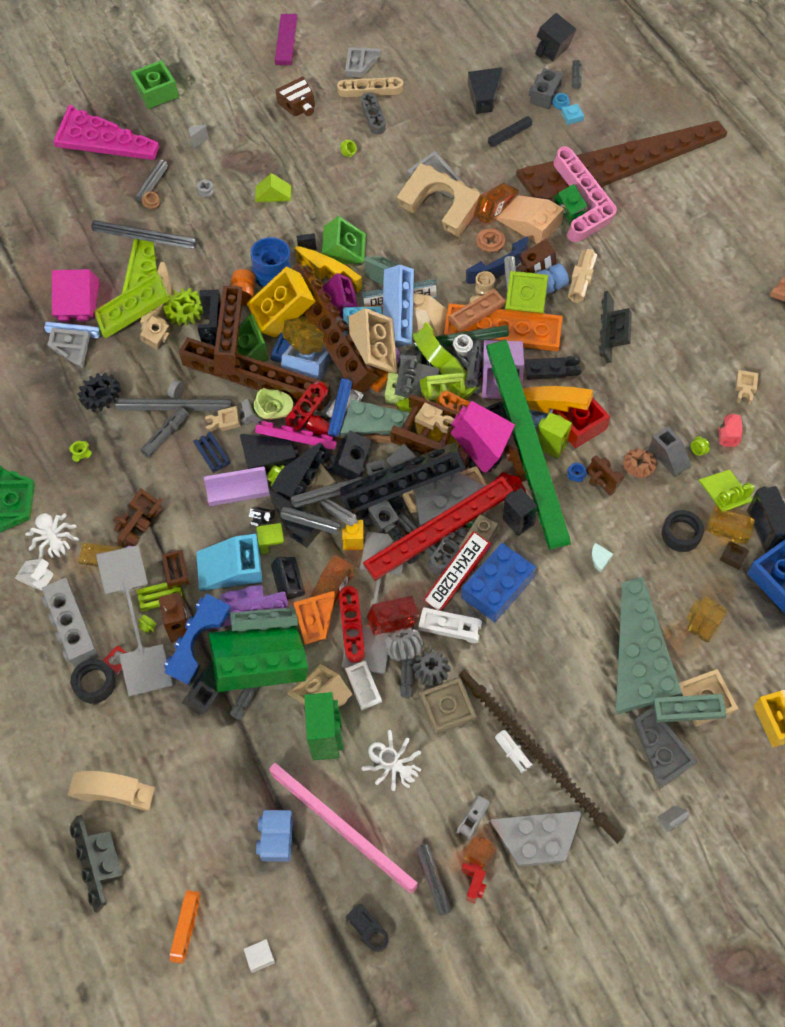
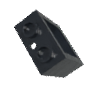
[747,486,785,553]

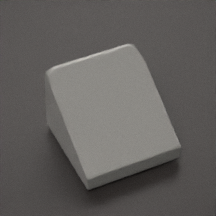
[188,124,209,149]
[658,806,690,832]

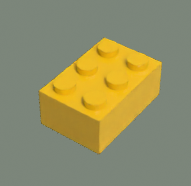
[247,266,316,338]

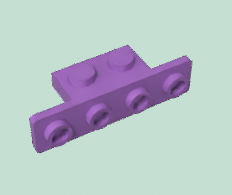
[206,585,289,631]

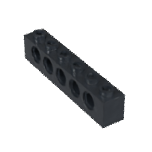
[340,442,465,513]

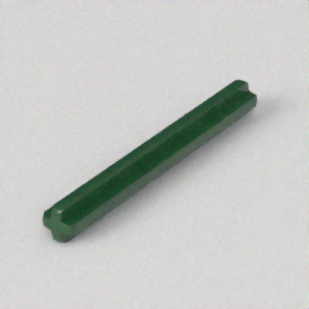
[414,325,509,351]

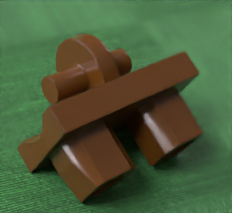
[586,455,624,495]
[113,509,151,547]

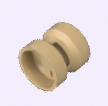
[475,271,495,296]

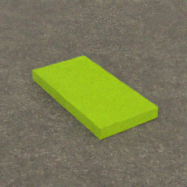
[94,272,170,338]

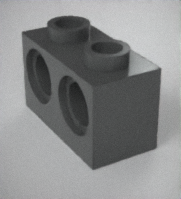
[529,68,563,109]

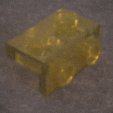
[706,506,755,544]

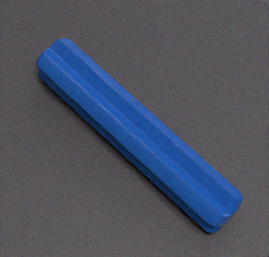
[328,379,352,437]

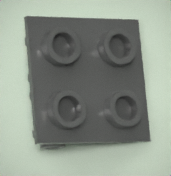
[394,356,439,402]

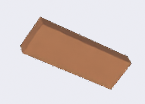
[448,289,506,332]

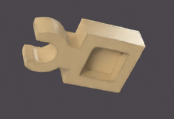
[735,370,758,405]
[415,403,453,433]
[205,406,241,432]

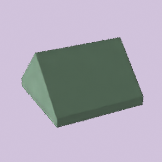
[364,256,400,285]

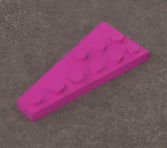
[53,104,159,160]

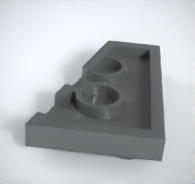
[634,707,697,789]

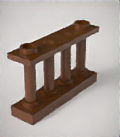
[390,394,469,469]

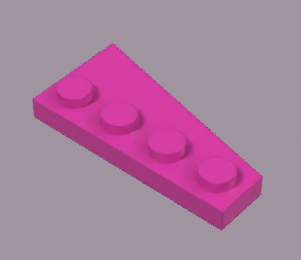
[255,421,336,450]

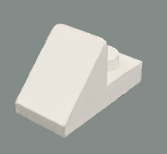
[15,559,53,591]

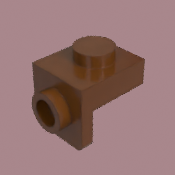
[128,488,163,520]

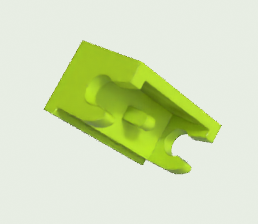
[420,373,465,401]

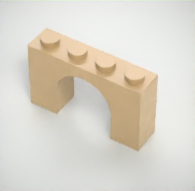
[397,163,483,237]

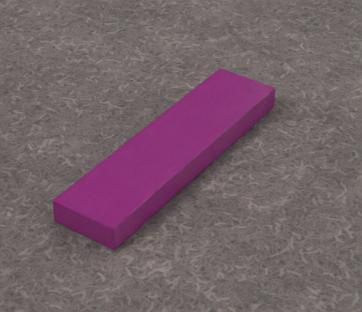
[275,14,298,65]

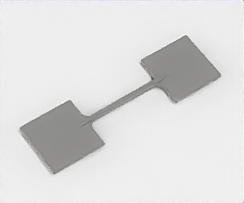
[341,531,404,674]
[96,545,173,697]

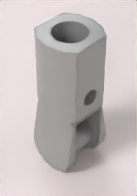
[456,796,490,840]

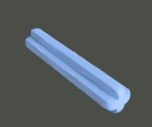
[44,321,101,338]

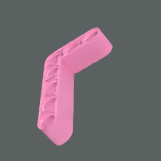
[554,147,617,242]

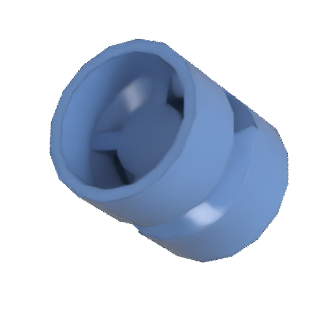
[535,263,569,295]

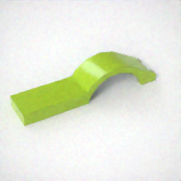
[412,322,479,400]

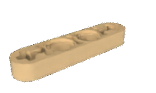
[337,77,403,97]

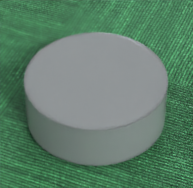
[168,379,185,399]

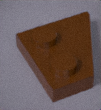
[504,433,527,482]

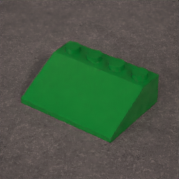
[209,626,308,692]

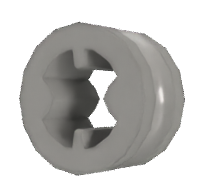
[197,180,214,197]

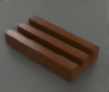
[162,550,190,590]

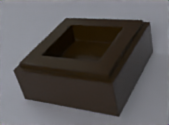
[720,541,749,570]

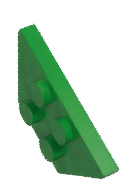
[0,465,35,533]

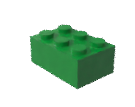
[304,692,343,761]

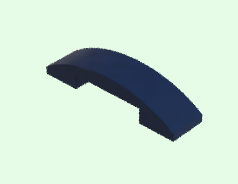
[466,236,529,284]

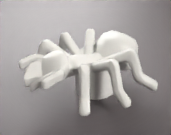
[25,513,79,559]
[361,730,421,791]

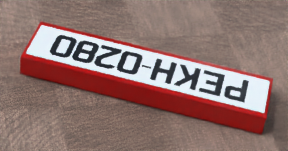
[423,531,492,611]

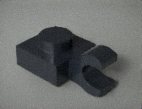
[249,506,276,527]

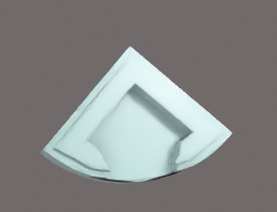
[591,543,613,572]

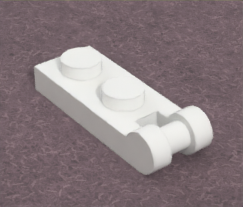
[418,607,482,643]

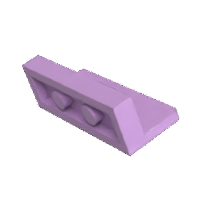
[203,467,270,506]

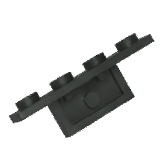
[599,291,632,363]
[70,815,122,912]

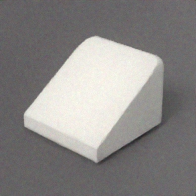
[244,939,275,973]

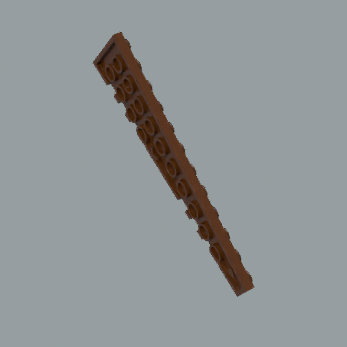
[516,120,727,204]

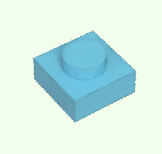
[561,104,584,125]

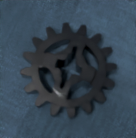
[77,373,121,412]

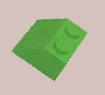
[322,216,366,264]

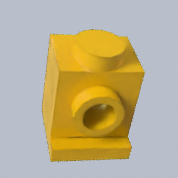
[342,520,364,550]

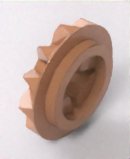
[476,228,505,254]
[623,447,656,478]

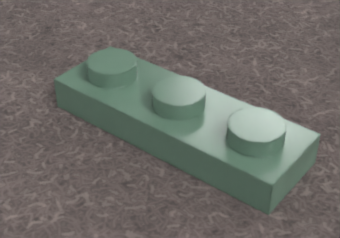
[230,607,298,632]
[653,694,727,723]

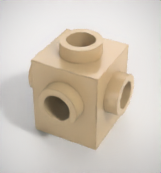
[140,316,170,350]

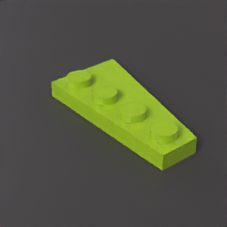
[122,239,157,293]

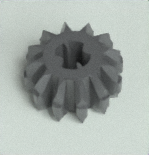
[413,648,451,687]

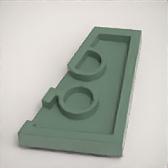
[340,400,409,437]

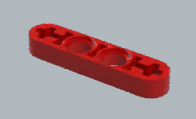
[339,586,365,663]

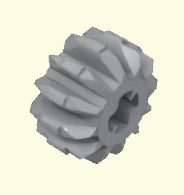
[385,628,423,661]

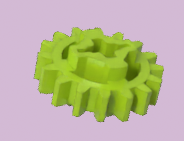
[163,288,204,326]

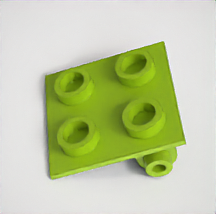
[699,469,755,512]

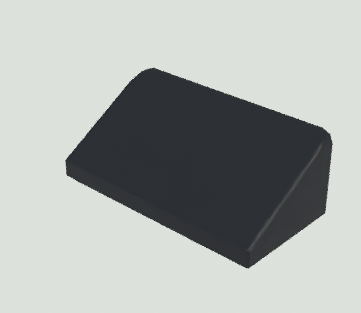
[271,557,305,600]

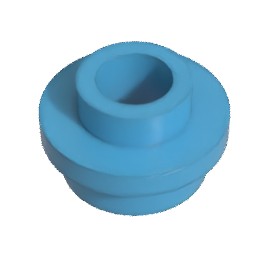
[552,93,570,110]

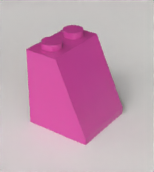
[52,269,99,322]
[451,401,515,473]

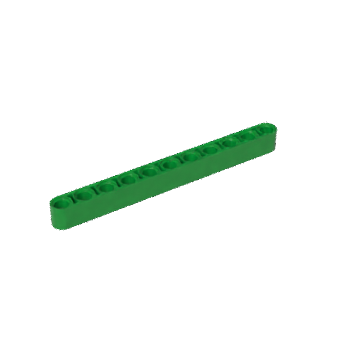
[486,340,571,550]

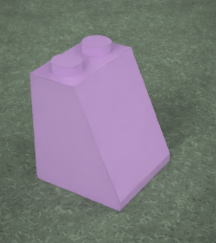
[482,340,524,399]

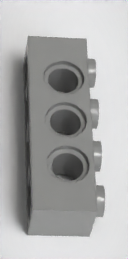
[41,577,99,667]

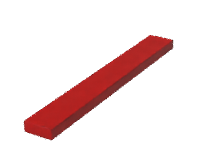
[363,476,514,581]

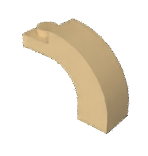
[67,771,155,811]

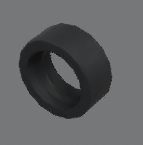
[661,510,704,552]
[70,659,115,704]

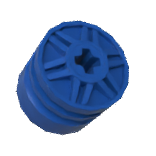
[250,237,291,287]

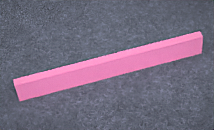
[269,763,418,894]

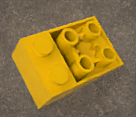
[754,690,785,748]

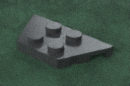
[413,472,485,527]

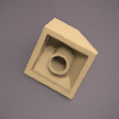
[412,293,448,339]
[287,664,353,707]

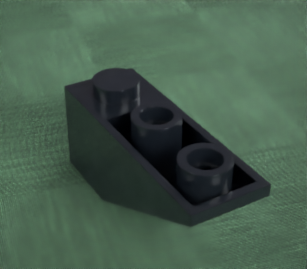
[271,443,328,500]
[269,489,321,548]
[182,658,219,715]

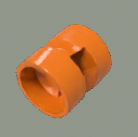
[231,269,256,305]

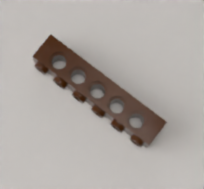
[214,285,242,375]

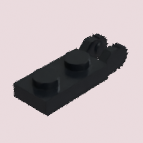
[525,356,582,380]

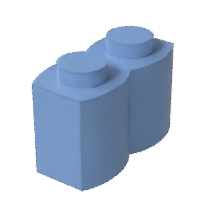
[256,810,293,862]

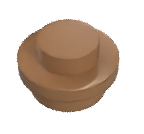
[142,191,160,209]

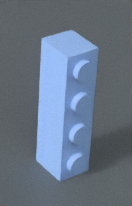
[383,265,414,348]

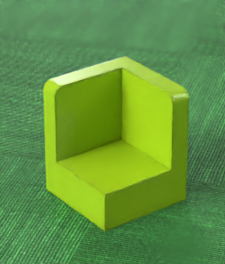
[256,523,284,555]

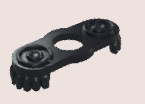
[358,496,405,527]

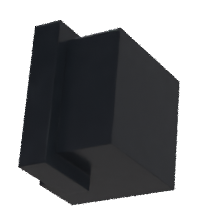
[535,13,577,62]

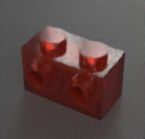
[367,596,419,635]

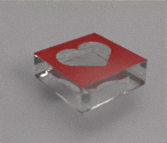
[102,645,127,676]

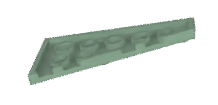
[616,577,683,714]

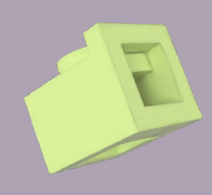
[385,373,406,406]

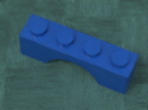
[164,594,232,687]

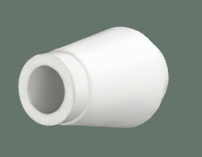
[453,334,473,358]

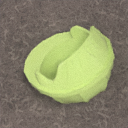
[254,388,293,421]

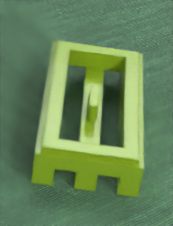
[137,582,183,611]

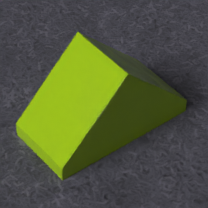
[255,173,291,202]

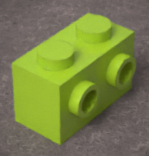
[537,412,572,459]

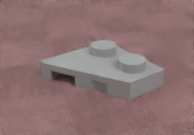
[345,47,381,77]
[48,328,91,368]

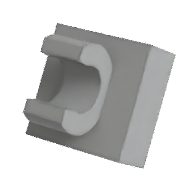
[239,398,263,425]

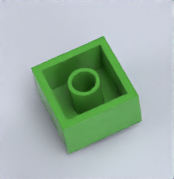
[131,60,179,109]

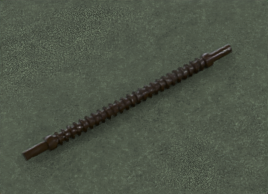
[459,670,624,844]

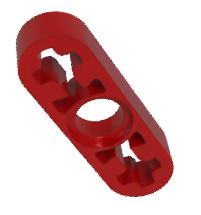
[286,382,328,431]

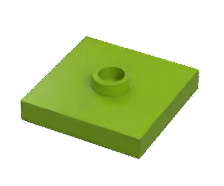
[505,271,548,314]

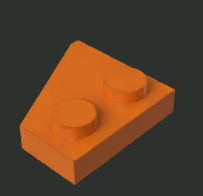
[294,591,335,645]

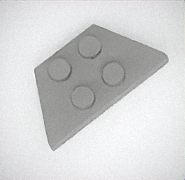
[490,811,581,867]

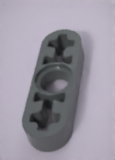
[361,92,386,134]
[428,527,467,575]

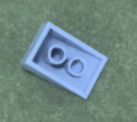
[281,332,332,381]

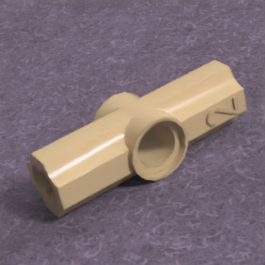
[568,249,597,303]

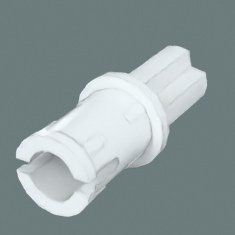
[495,730,533,774]

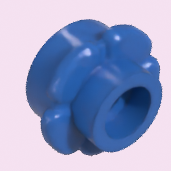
[567,463,587,482]

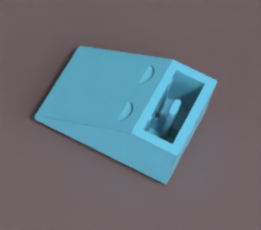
[196,534,263,591]

